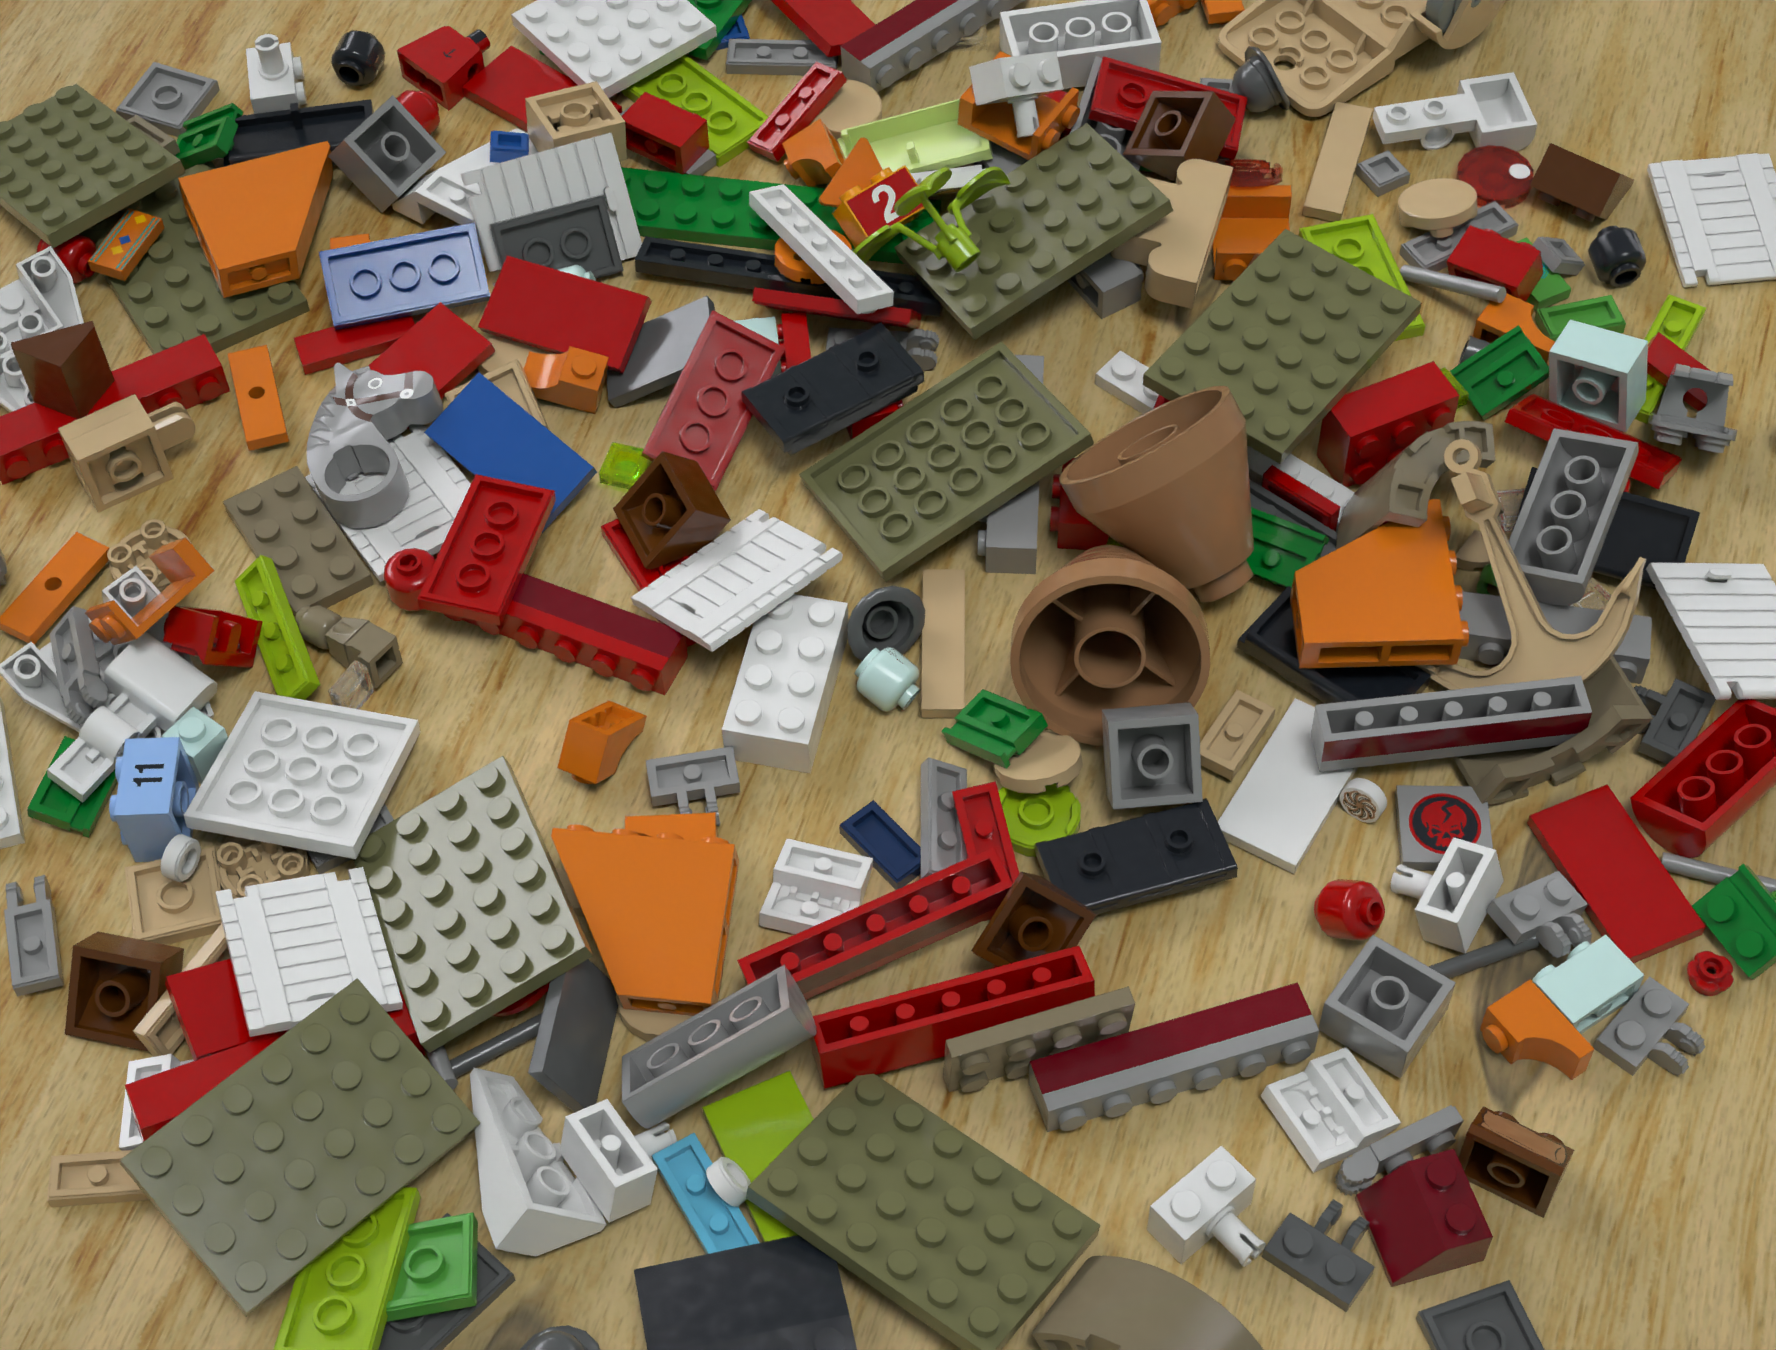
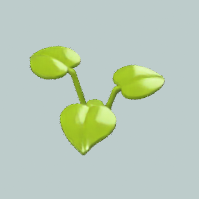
[853,166,1010,272]

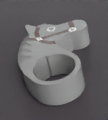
[307,363,443,528]

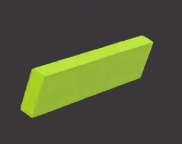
[1635,294,1706,424]
[235,555,320,700]

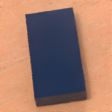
[839,800,921,890]

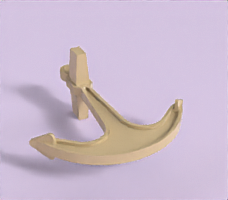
[1415,439,1646,690]

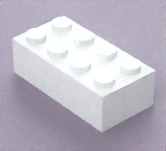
[999,0,1161,89]
[722,594,849,773]

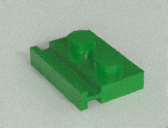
[174,103,244,170]
[1450,325,1549,421]
[1246,507,1329,588]
[941,689,1048,769]
[27,736,117,838]
[1692,864,1776,980]

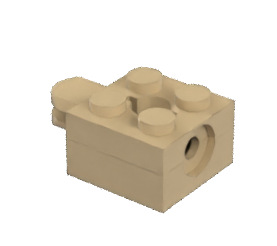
[525,81,627,161]
[58,394,196,513]

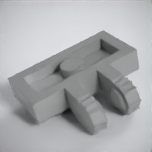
[645,746,740,826]
[1486,871,1592,958]
[1593,976,1706,1076]

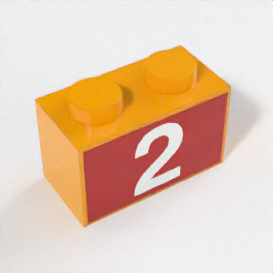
[832,165,926,248]

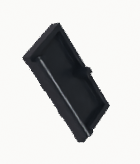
[223,99,374,166]
[741,322,924,456]
[1514,467,1700,589]
[1237,586,1431,704]
[1035,798,1238,915]

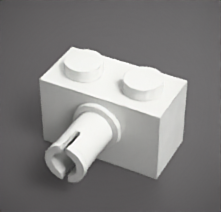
[246,34,307,114]
[969,51,1064,138]
[1391,837,1503,954]
[560,1099,677,1223]
[1147,1146,1266,1267]

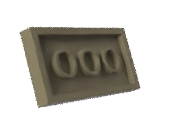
[223,466,374,616]
[943,986,1135,1092]

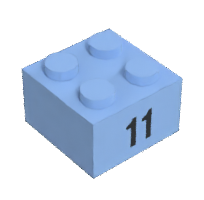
[109,737,199,862]

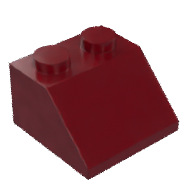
[1355,1149,1493,1287]

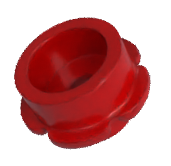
[1687,951,1734,996]

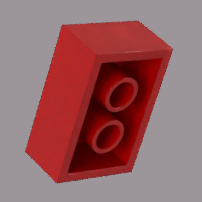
[1316,361,1460,487]

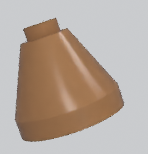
[1059,386,1254,603]
[1010,545,1210,746]

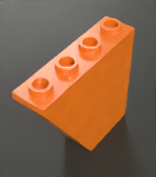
[178,141,333,298]
[1290,499,1469,668]
[551,824,739,1016]

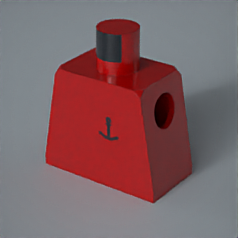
[397,26,491,111]

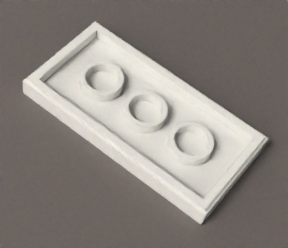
[1218,698,1357,874]

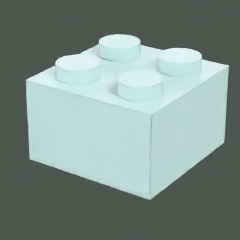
[1549,319,1648,432]

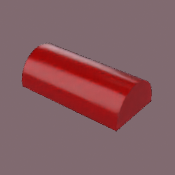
[1630,699,1776,858]

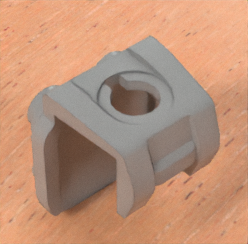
[1648,364,1737,453]

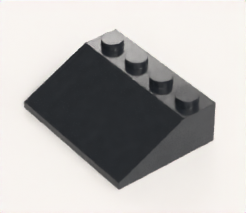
[634,1235,857,1350]

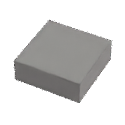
[1356,150,1410,197]
[1532,237,1585,275]

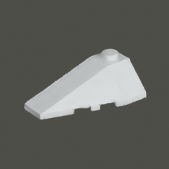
[470,1068,607,1257]

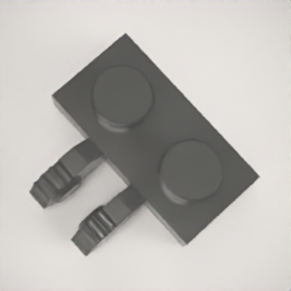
[1634,679,1716,764]
[1262,1199,1375,1312]

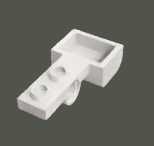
[1372,72,1537,156]
[47,632,217,802]

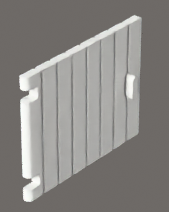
[461,132,642,287]
[1647,153,1776,288]
[305,424,471,582]
[631,509,843,652]
[1646,563,1776,700]
[216,867,403,1037]

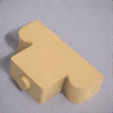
[1111,159,1233,309]

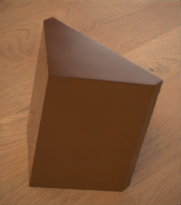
[11,321,115,419]
[971,872,1096,967]

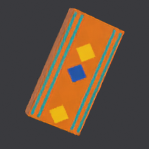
[88,208,165,281]

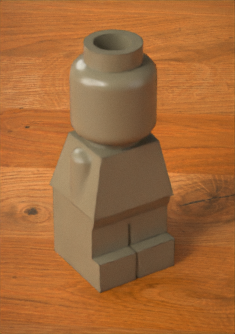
[295,605,403,689]

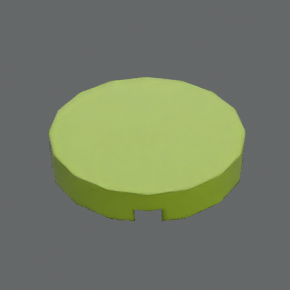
[999,783,1081,857]

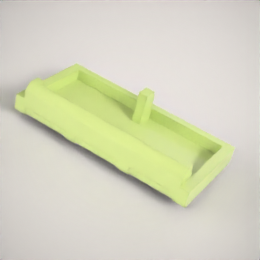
[837,99,993,173]

